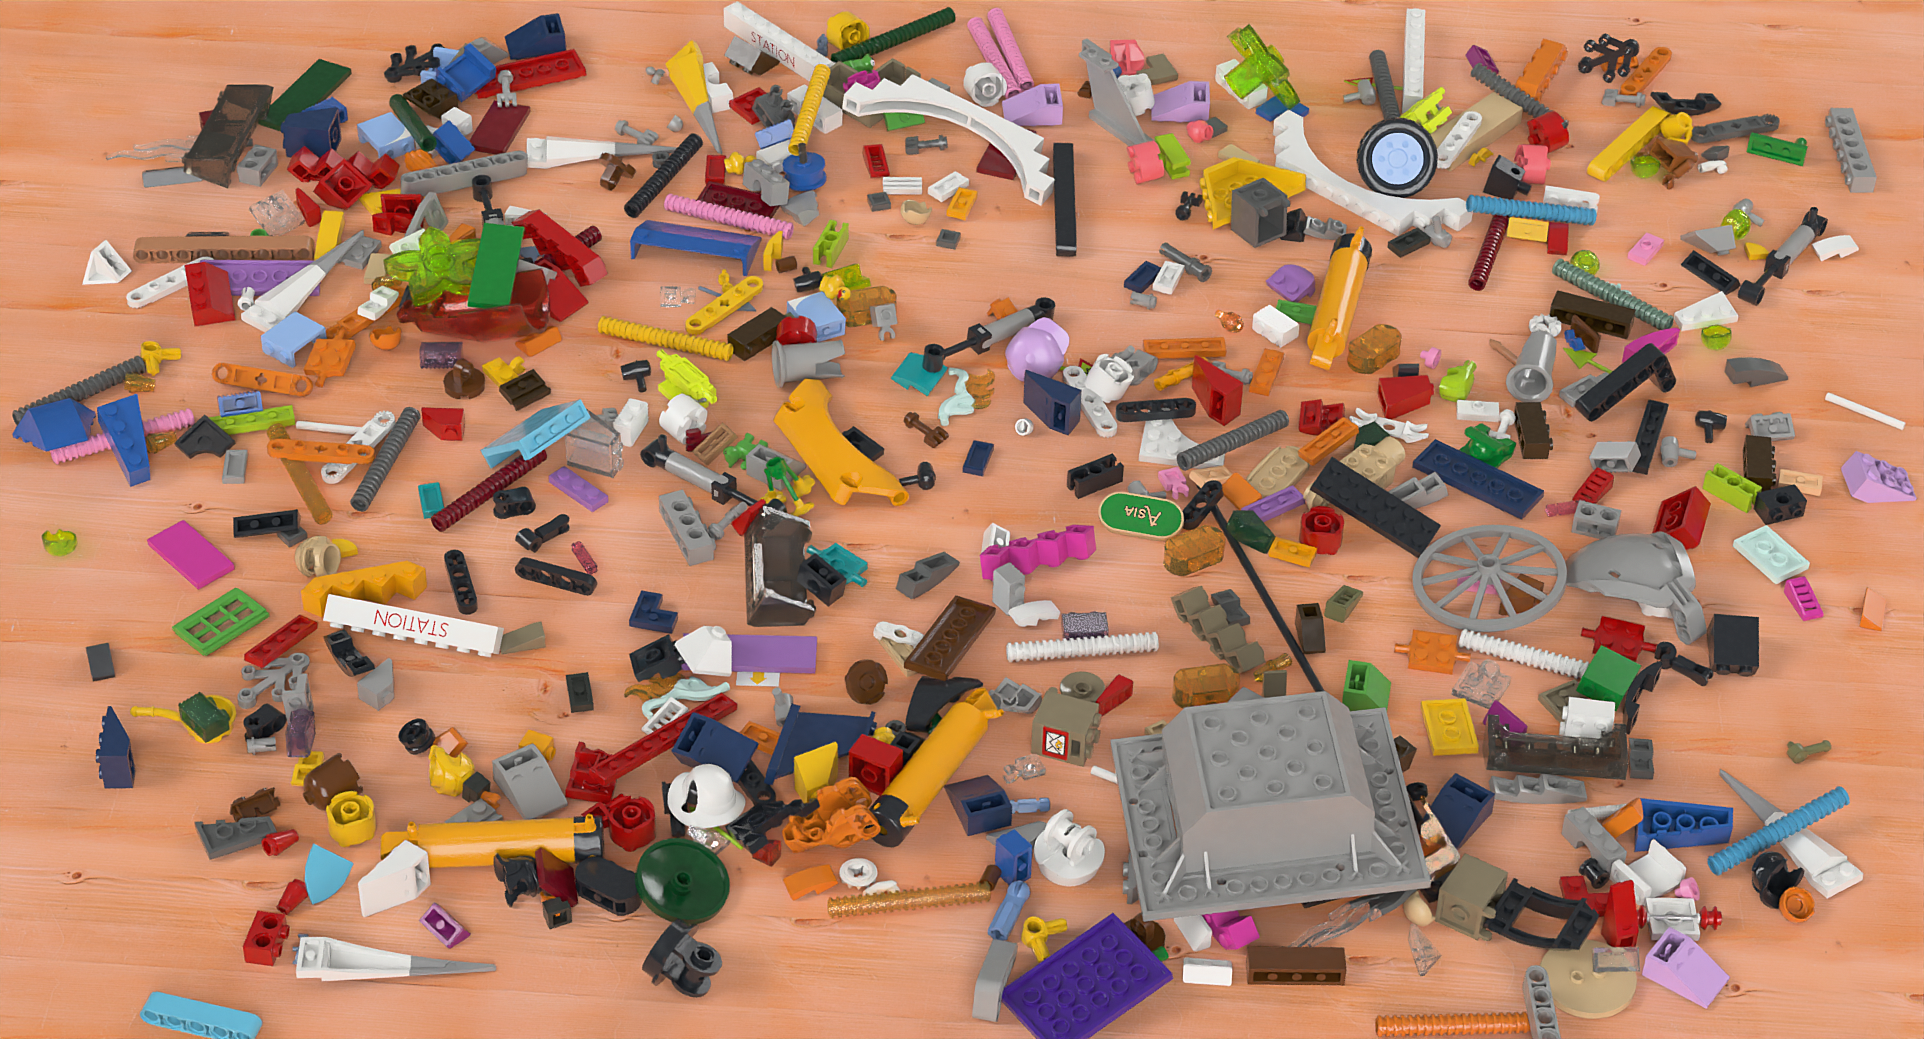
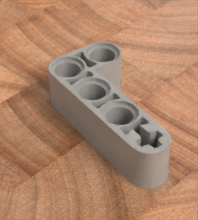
[972,939,1018,1022]

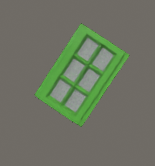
[172,587,270,656]

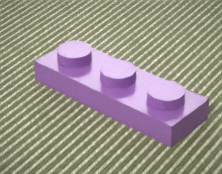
[549,466,608,512]
[1241,485,1305,527]

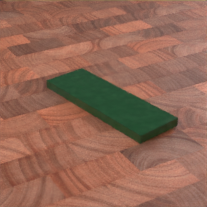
[257,59,352,132]

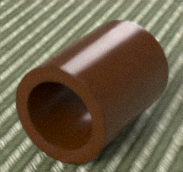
[775,256,797,273]
[979,865,1002,891]

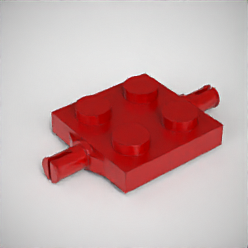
[1581,616,1657,662]

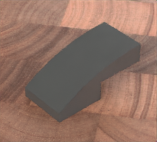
[1211,589,1250,626]
[1629,738,1654,780]

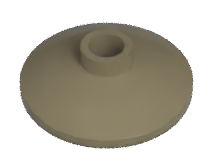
[1060,672,1105,703]

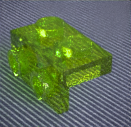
[822,263,871,298]

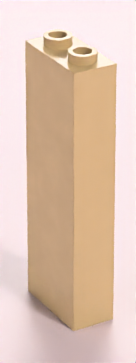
[1430,92,1523,171]

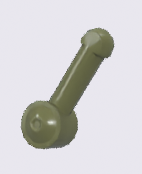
[1787,740,1831,764]

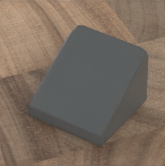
[1701,146,1730,161]

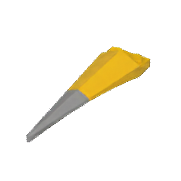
[665,40,722,154]

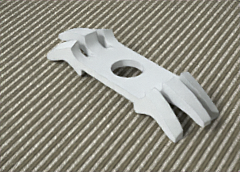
[1349,408,1429,443]

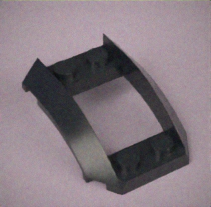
[1483,878,1599,951]

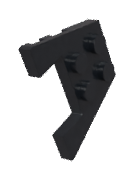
[725,798,820,854]

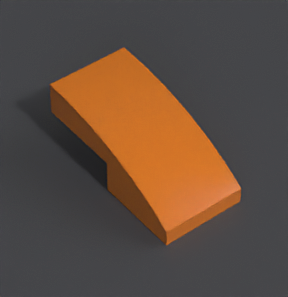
[783,864,838,901]

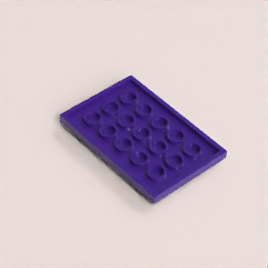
[1001,913,1173,1039]

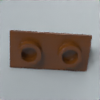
[230,787,280,822]

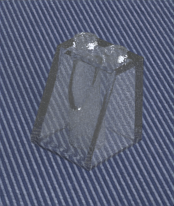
[565,409,624,478]

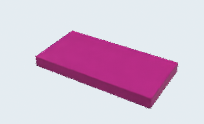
[147,520,235,589]

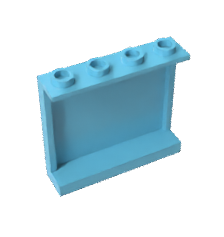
[480,399,591,468]

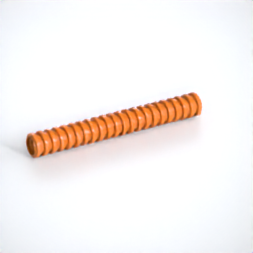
[1375,1012,1544,1037]

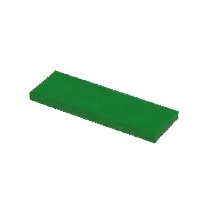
[467,223,524,311]

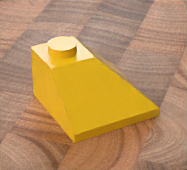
[794,742,838,803]

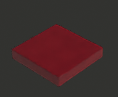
[535,847,578,907]

